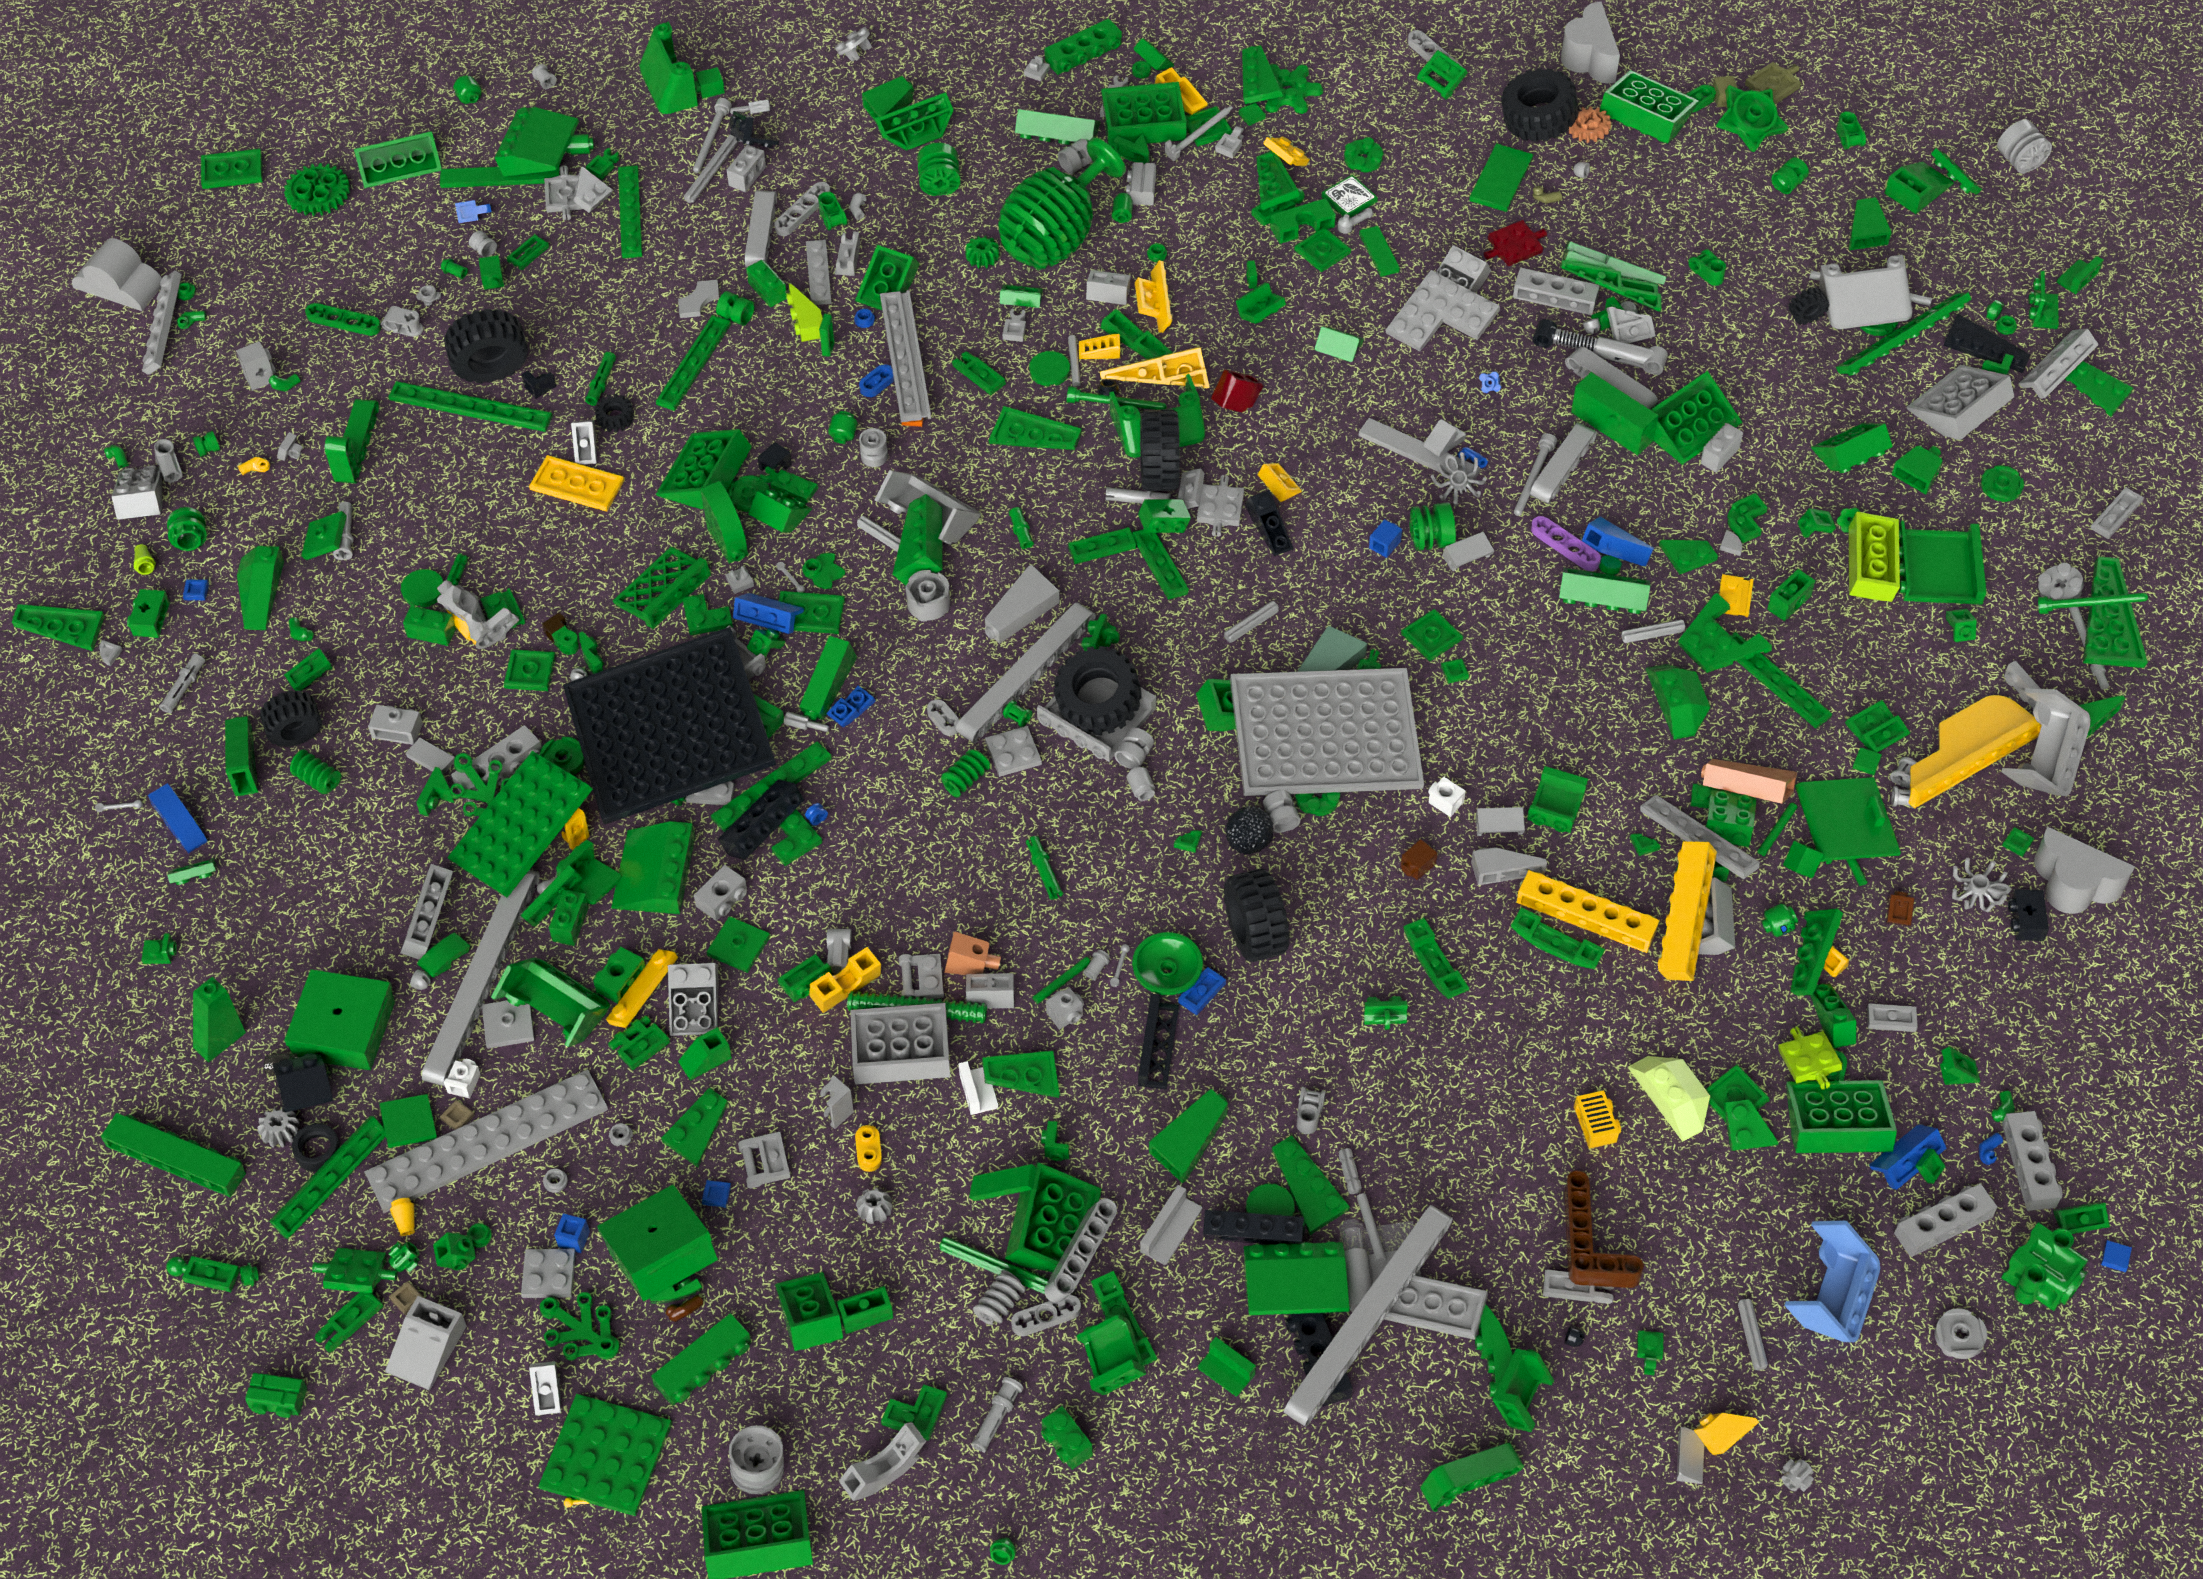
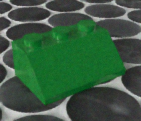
[1811,423,1893,473]

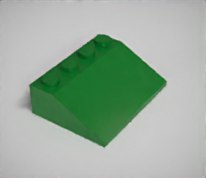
[1600,70,1699,143]
[1101,82,1186,147]
[495,107,579,177]
[1651,371,1743,465]
[656,429,752,509]
[611,821,695,914]
[1786,1080,1897,1153]
[1005,1162,1102,1277]
[1244,1242,1350,1315]
[701,1490,813,1579]

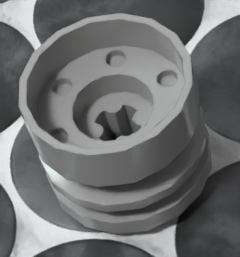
[1997,120,2052,174]
[729,1426,784,1494]

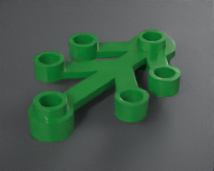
[450,753,510,817]
[540,1292,620,1360]

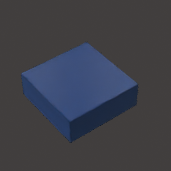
[183,579,209,600]
[702,1180,731,1208]
[2101,1240,2132,1272]

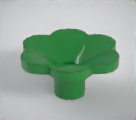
[1836,507,1860,533]

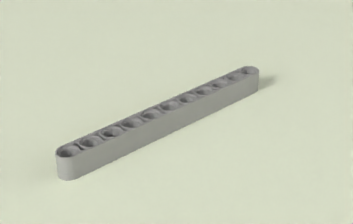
[422,870,540,1086]
[1284,1205,1453,1427]

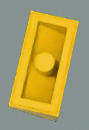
[1257,463,1302,502]

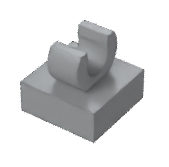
[1024,56,1050,81]
[277,432,303,461]
[725,566,754,594]

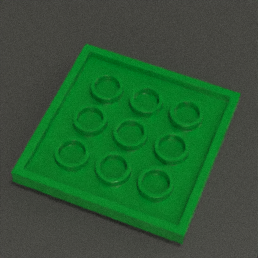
[538,1394,672,1516]

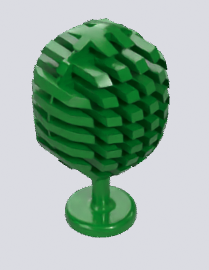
[998,137,1126,270]

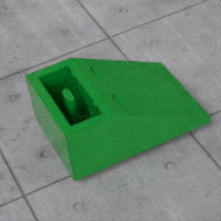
[1884,161,1954,214]

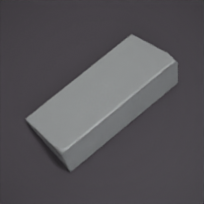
[1676,1427,1704,1484]

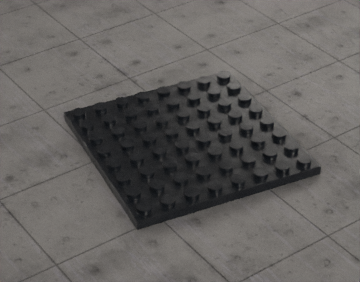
[563,627,777,825]

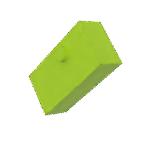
[1849,512,1900,602]

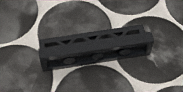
[1138,993,1179,1090]

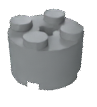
[905,570,950,622]

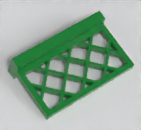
[613,547,711,629]

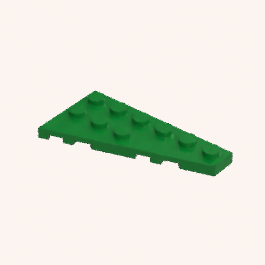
[2083,557,2148,668]

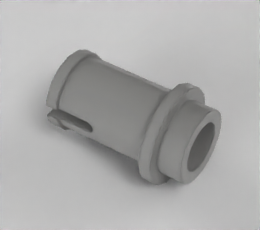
[1083,950,1110,981]

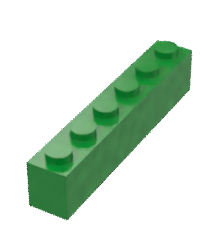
[101,1113,246,1198]

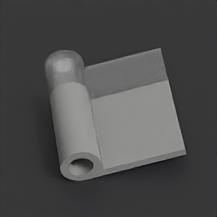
[1339,1219,1421,1312]

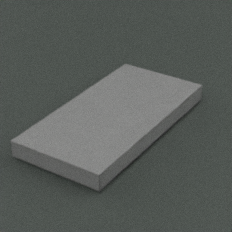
[1384,1275,1488,1340]

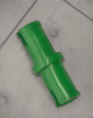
[1008,507,1034,549]

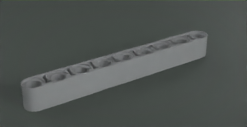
[956,603,1096,743]

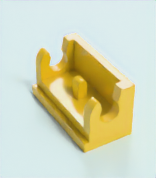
[561,808,590,850]

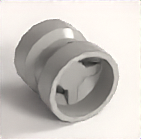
[469,231,497,257]

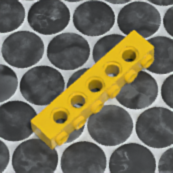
[1516,870,1659,953]

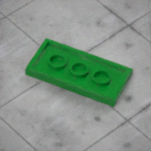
[1469,143,1534,212]

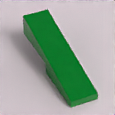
[1100,309,1173,359]

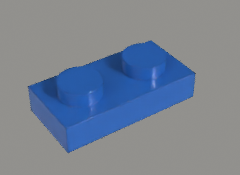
[1178,967,1226,1016]

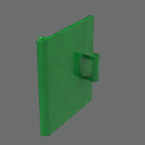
[1795,777,1901,865]

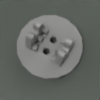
[835,27,872,62]

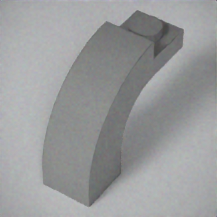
[839,1422,926,1501]

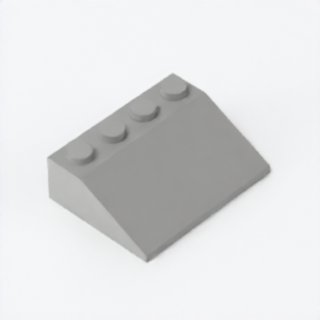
[1907,365,2014,440]
[850,1003,950,1084]

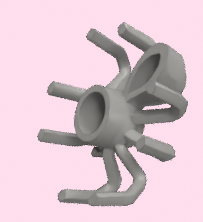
[1431,452,1487,507]
[1952,858,2011,912]

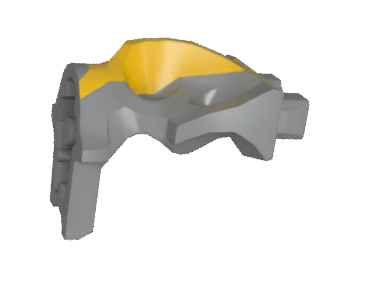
[437,580,520,649]

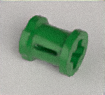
[1003,700,1032,727]

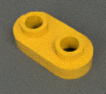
[855,1125,882,1172]

